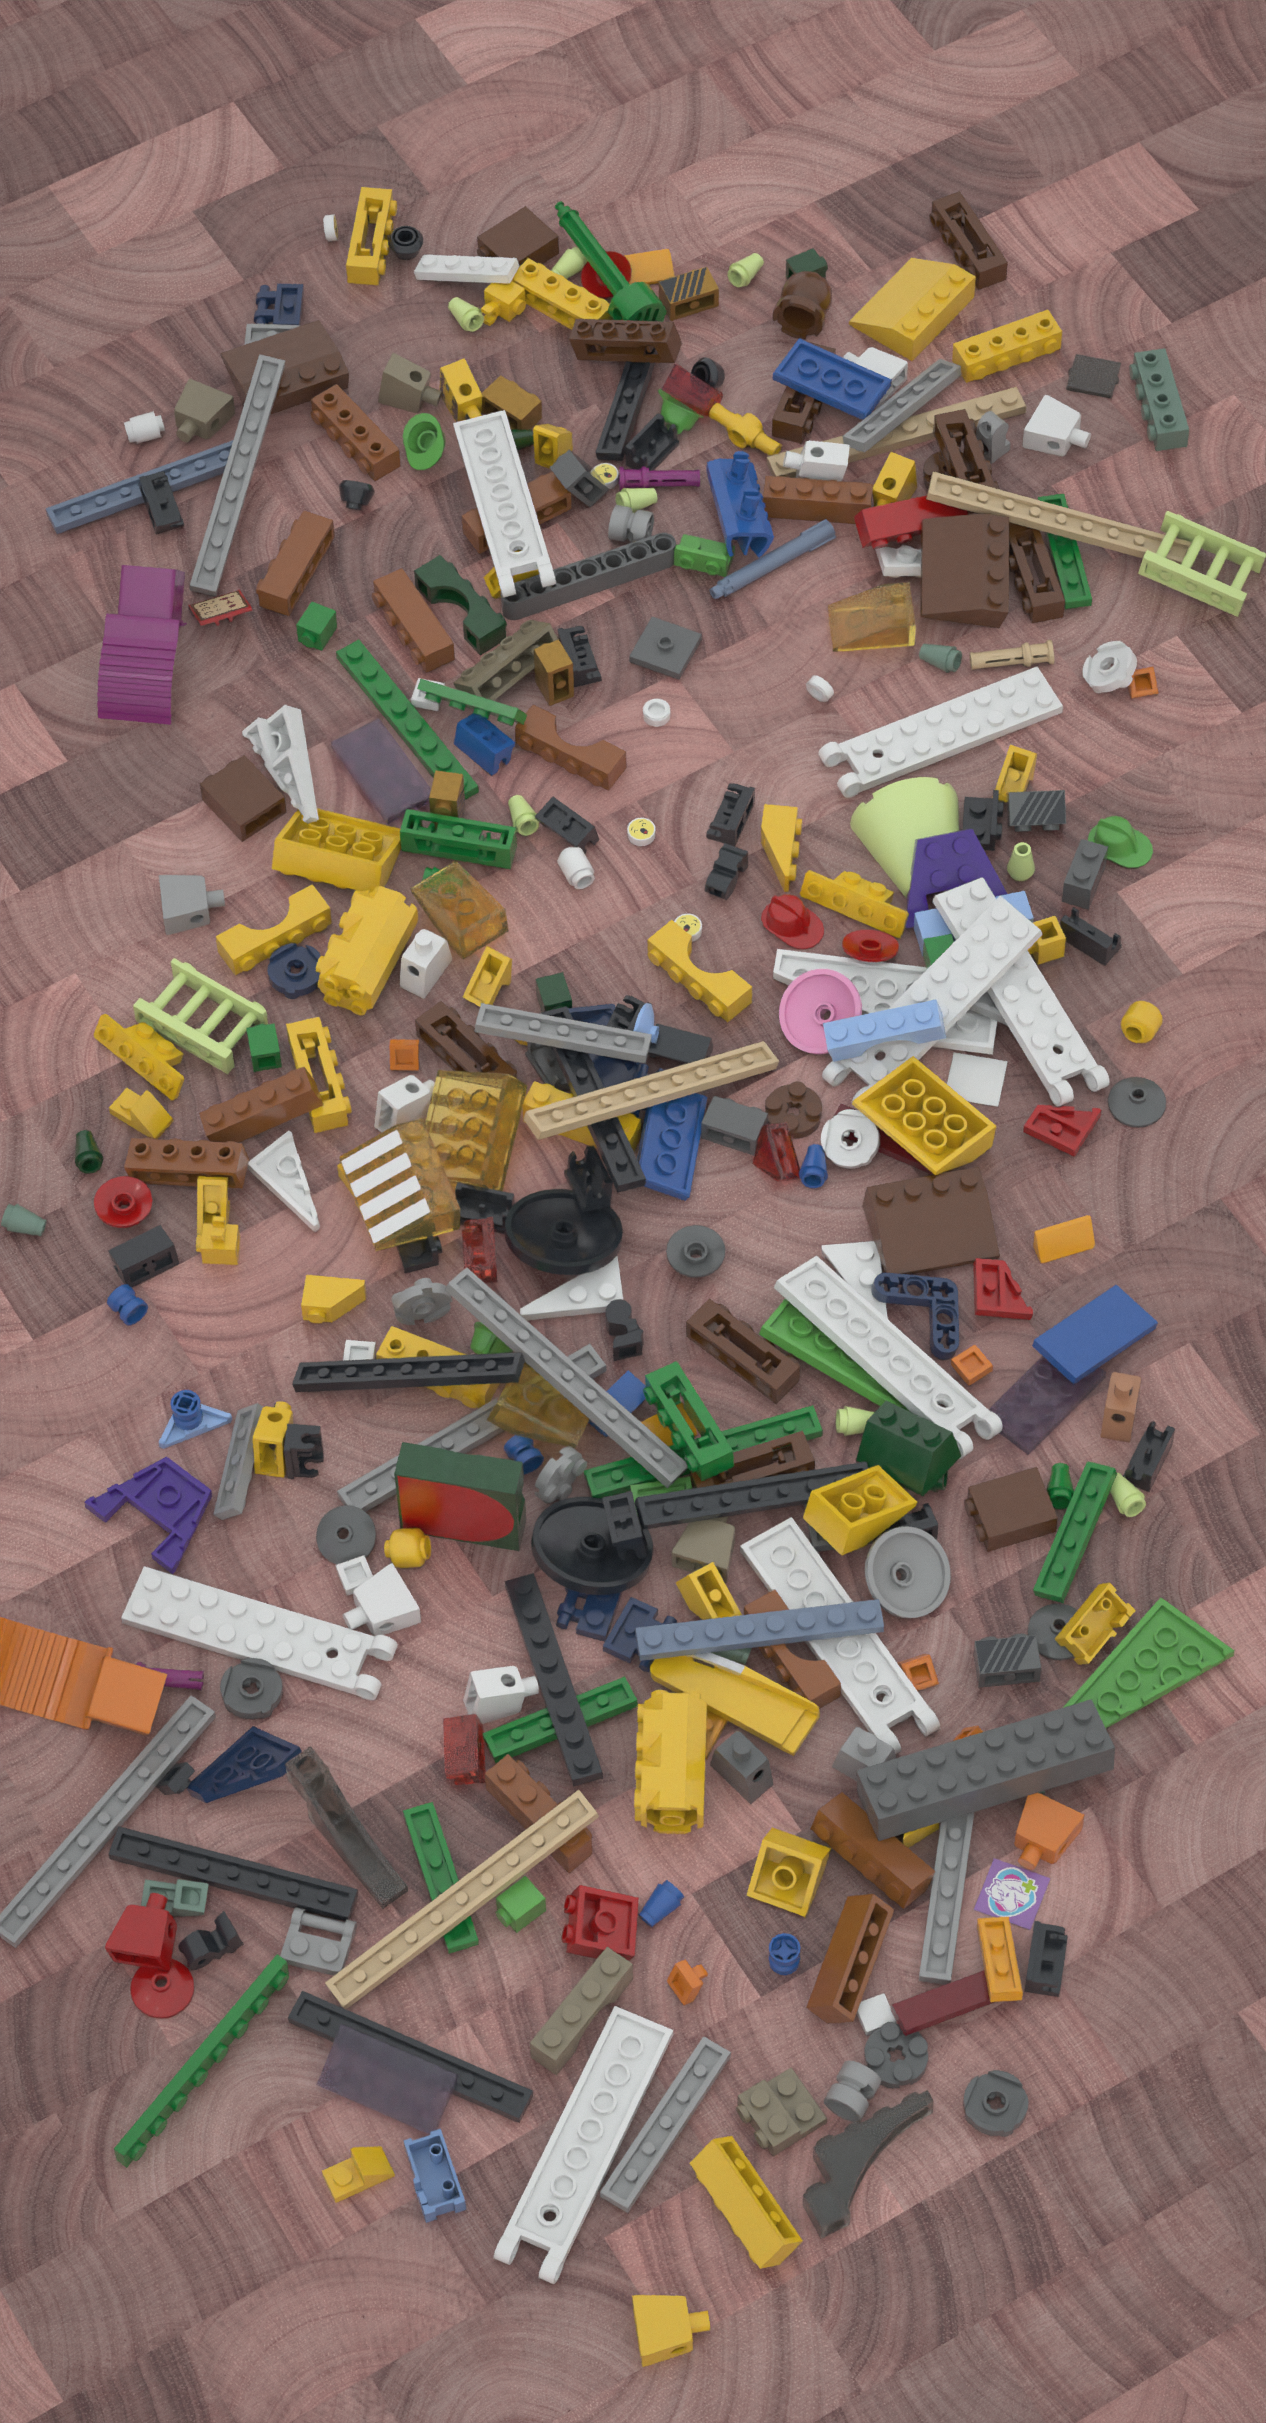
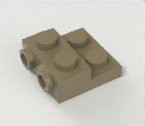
[736,2068,827,2156]

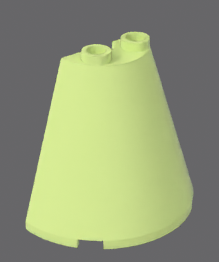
[850,777,959,898]

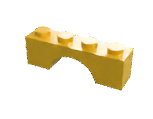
[215,884,332,976]
[647,920,752,1022]

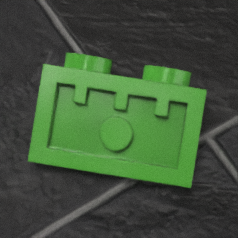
[674,534,735,577]

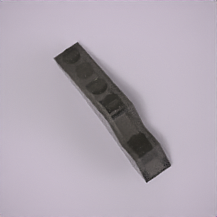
[285,1746,408,1909]
[803,2090,934,2239]

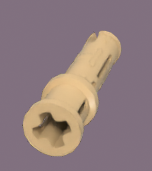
[969,640,1054,670]

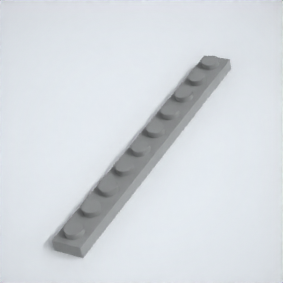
[190,354,285,597]
[445,1267,688,1488]
[337,1344,606,1512]
[0,1695,216,1948]

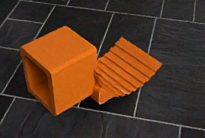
[0,1617,167,1735]

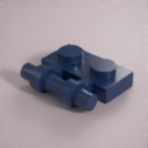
[254,283,304,326]
[556,1587,623,1642]
[603,1597,677,1672]

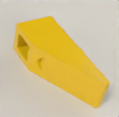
[761,804,803,892]

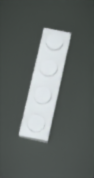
[414,254,519,284]

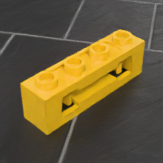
[346,187,397,285]
[286,1017,352,1133]

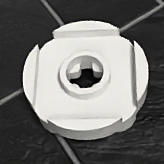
[1083,641,1137,693]
[821,1109,880,1169]

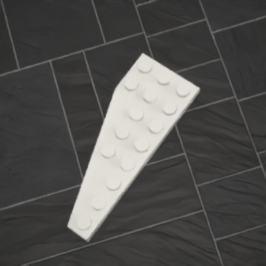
[773,949,997,1055]

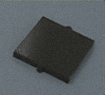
[1066,354,1121,399]

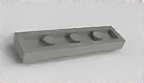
[213,1403,263,1520]

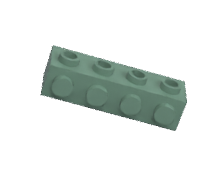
[1129,348,1189,451]

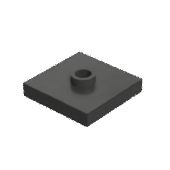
[629,616,702,680]

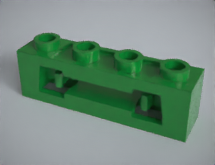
[400,809,517,869]
[643,1361,734,1481]

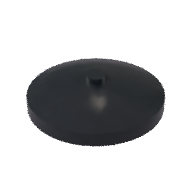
[505,1189,623,1275]
[531,1497,653,1595]

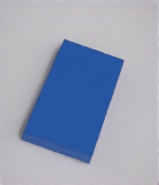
[772,338,892,420]
[637,1093,707,1201]
[1032,1285,1158,1384]

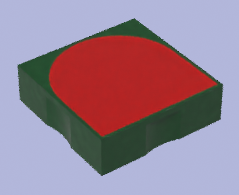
[394,1442,527,1551]

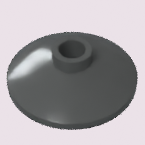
[1108,1077,1166,1128]
[666,1225,725,1278]
[316,1505,376,1565]
[1028,1604,1077,1660]

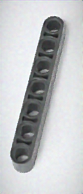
[501,533,676,620]

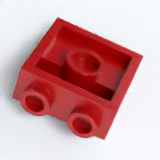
[561,1885,639,1961]

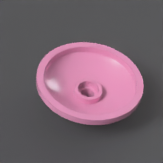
[779,969,862,1055]

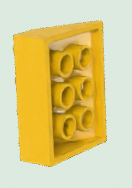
[849,258,976,361]
[272,808,401,892]
[852,1056,996,1175]

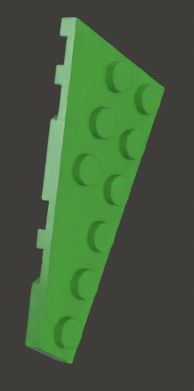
[759,1299,910,1412]
[1063,1598,1235,1728]

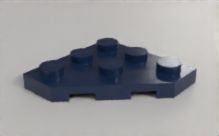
[186,1726,305,1803]

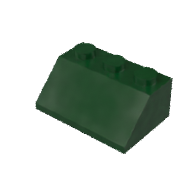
[856,1401,962,1496]

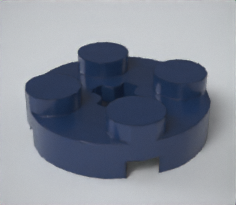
[267,943,321,999]

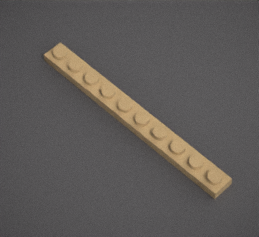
[767,387,1026,478]
[926,472,1192,564]
[523,1041,779,1140]
[325,1790,599,2010]

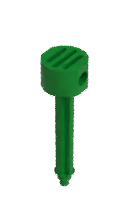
[555,201,667,322]

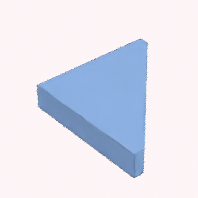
[159,1404,232,1449]

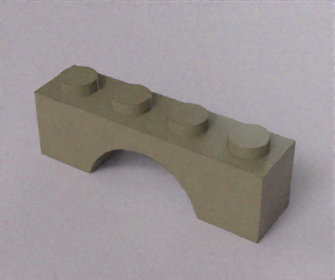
[530,1947,633,2076]

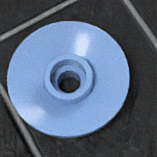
[634,1003,659,1043]

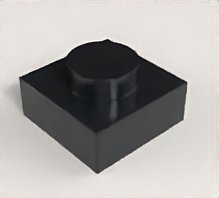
[156,1762,195,1795]

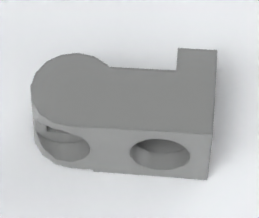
[975,411,1011,464]

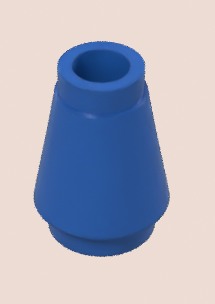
[799,1144,828,1188]
[638,1880,684,1927]

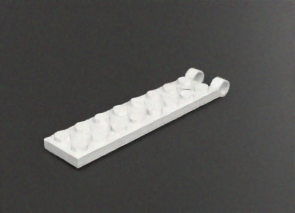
[453,410,556,598]
[818,666,1063,798]
[933,877,1109,1106]
[822,896,1043,1101]
[774,1256,1003,1459]
[740,1517,940,1754]
[121,1566,398,1700]
[494,2006,673,2284]

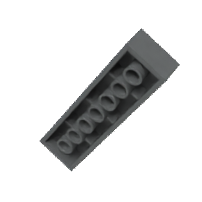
[856,1699,1115,1841]

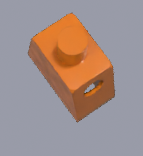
[1014,1793,1085,1870]

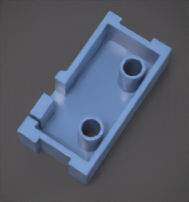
[403,2128,466,2223]

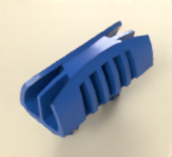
[706,451,774,558]

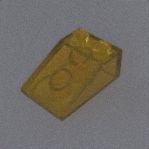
[827,582,916,652]
[410,861,509,959]
[486,1362,590,1448]

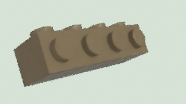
[453,620,558,701]

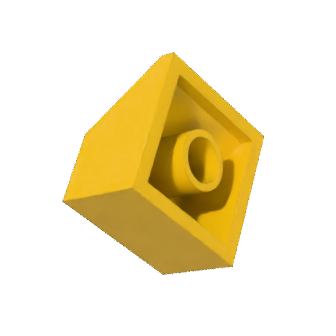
[746,1827,831,1917]

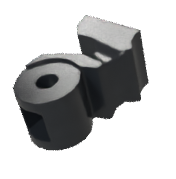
[705,843,749,900]
[605,1299,644,1361]
[178,1911,244,1970]

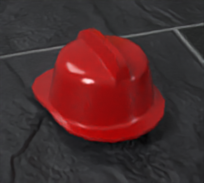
[761,894,824,950]

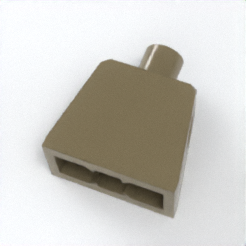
[378,353,442,413]
[174,378,235,442]
[672,1516,735,1583]

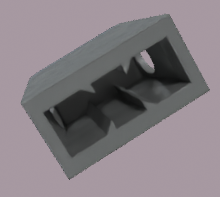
[710,1731,773,1804]

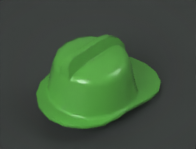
[658,389,704,435]
[403,413,446,470]
[1088,816,1153,868]
[470,1322,513,1354]

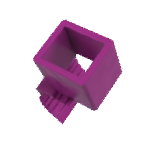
[97,565,187,725]

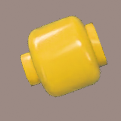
[1120,1001,1163,1043]
[384,1528,431,1568]

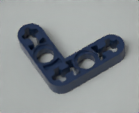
[871,1273,959,1360]

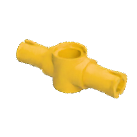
[709,402,782,456]

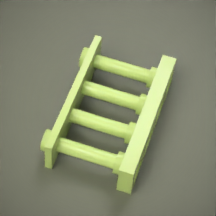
[1138,511,1266,617]
[133,958,268,1074]

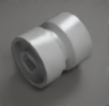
[608,505,654,543]
[824,2061,881,2122]

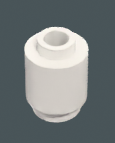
[124,411,165,444]
[557,847,595,889]

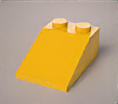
[803,1465,917,1555]

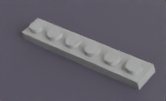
[843,359,962,452]
[475,1003,652,1064]
[919,1812,974,1985]
[600,2036,731,2213]

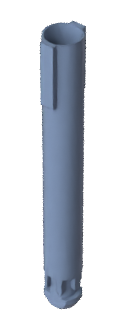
[709,519,836,599]

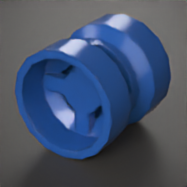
[107,1284,148,1326]
[170,1390,203,1430]
[503,1432,544,1475]
[768,1933,801,1975]

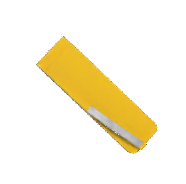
[650,1653,820,1756]

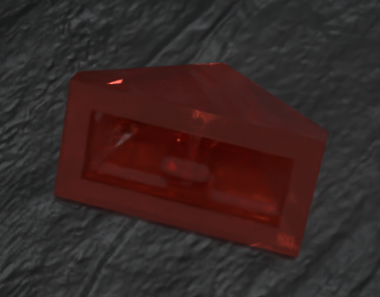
[752,1122,800,1182]

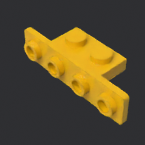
[800,870,909,938]
[94,1014,184,1101]

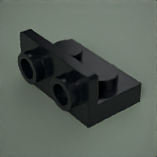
[962,790,1004,851]
[392,1212,442,1274]

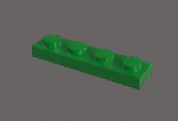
[417,679,527,726]

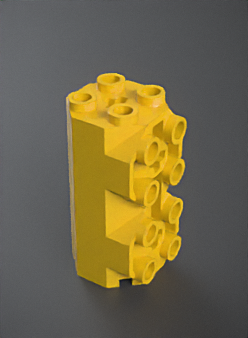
[316,886,418,1016]
[634,1690,707,1834]

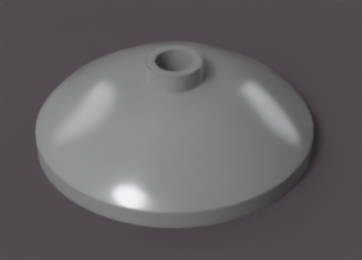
[865,1527,951,1619]

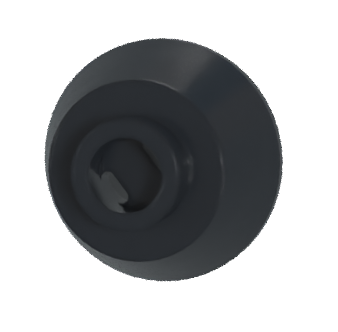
[388,226,423,260]
[691,357,725,394]
[338,480,375,510]

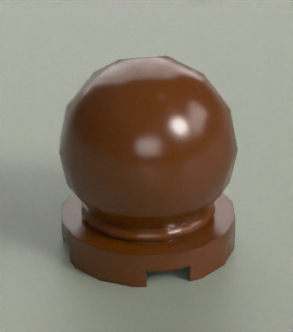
[773,271,832,339]

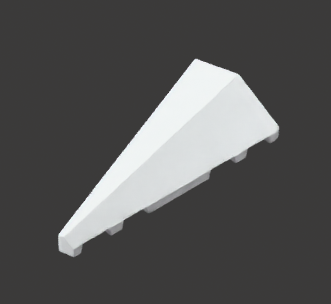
[242,705,319,823]

